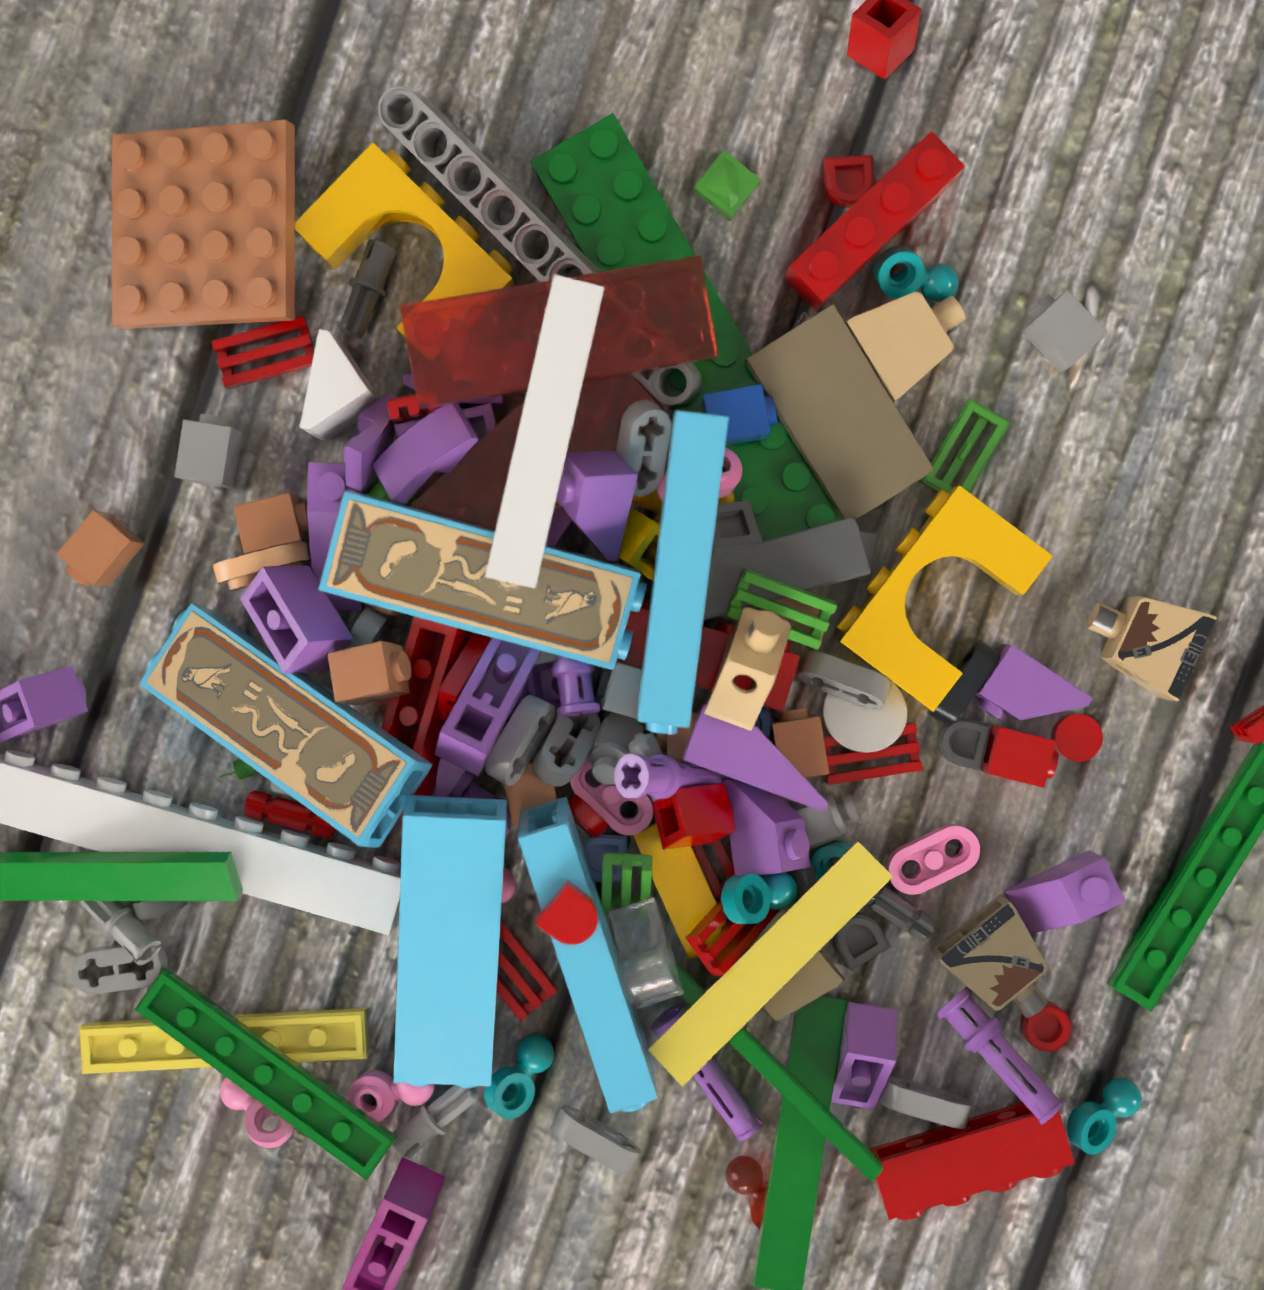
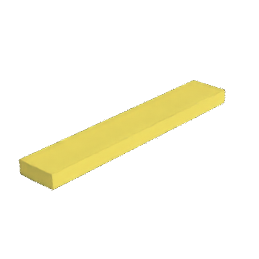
[648,842,893,1087]
[79,1008,369,1074]

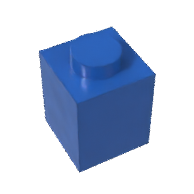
[702,384,777,446]

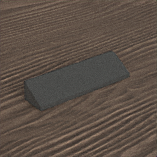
[703,517,870,620]

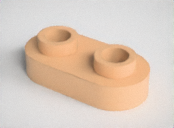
[213,541,311,591]

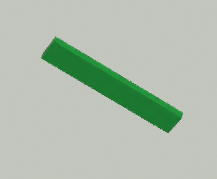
[1107,743,1264,1012]
[0,852,243,901]
[655,957,884,1182]
[134,968,398,1180]
[752,995,847,1290]

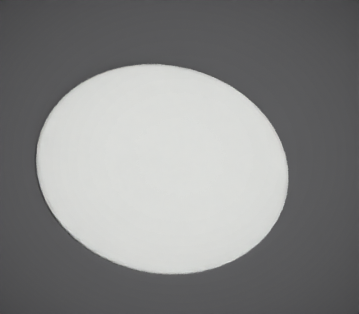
[823,682,907,753]

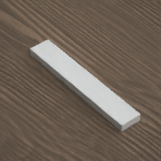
[485,274,604,589]

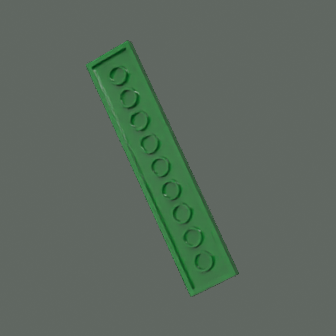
[530,113,841,542]

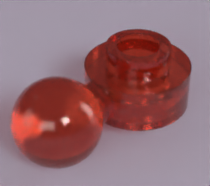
[725,1155,768,1229]

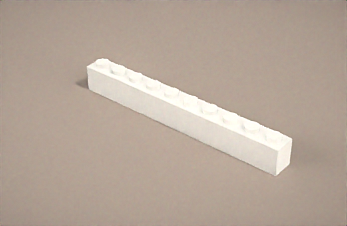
[0,750,401,935]

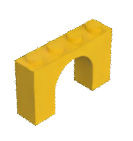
[295,142,516,364]
[836,485,1053,712]

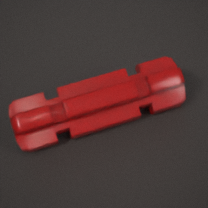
[244,790,336,839]

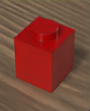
[847,0,921,80]
[981,725,1059,788]
[652,783,736,850]

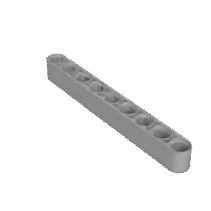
[378,86,703,405]

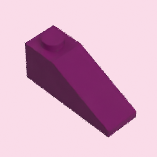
[342,1157,445,1290]

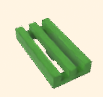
[918,398,1011,493]
[726,567,838,650]
[602,853,652,917]

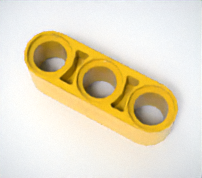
[634,823,733,959]

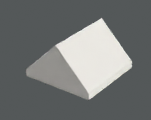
[300,329,379,441]

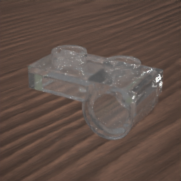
[609,897,684,1009]

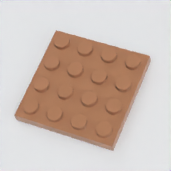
[112,119,295,329]

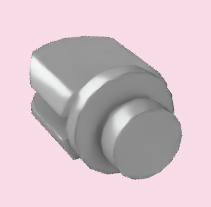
[589,713,644,785]
[793,793,862,849]

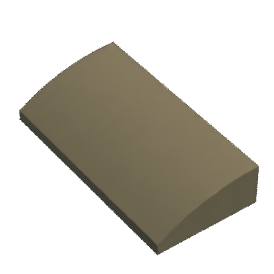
[744,304,934,519]

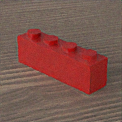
[784,131,965,313]
[616,599,800,711]
[381,616,473,818]
[869,1102,1075,1220]

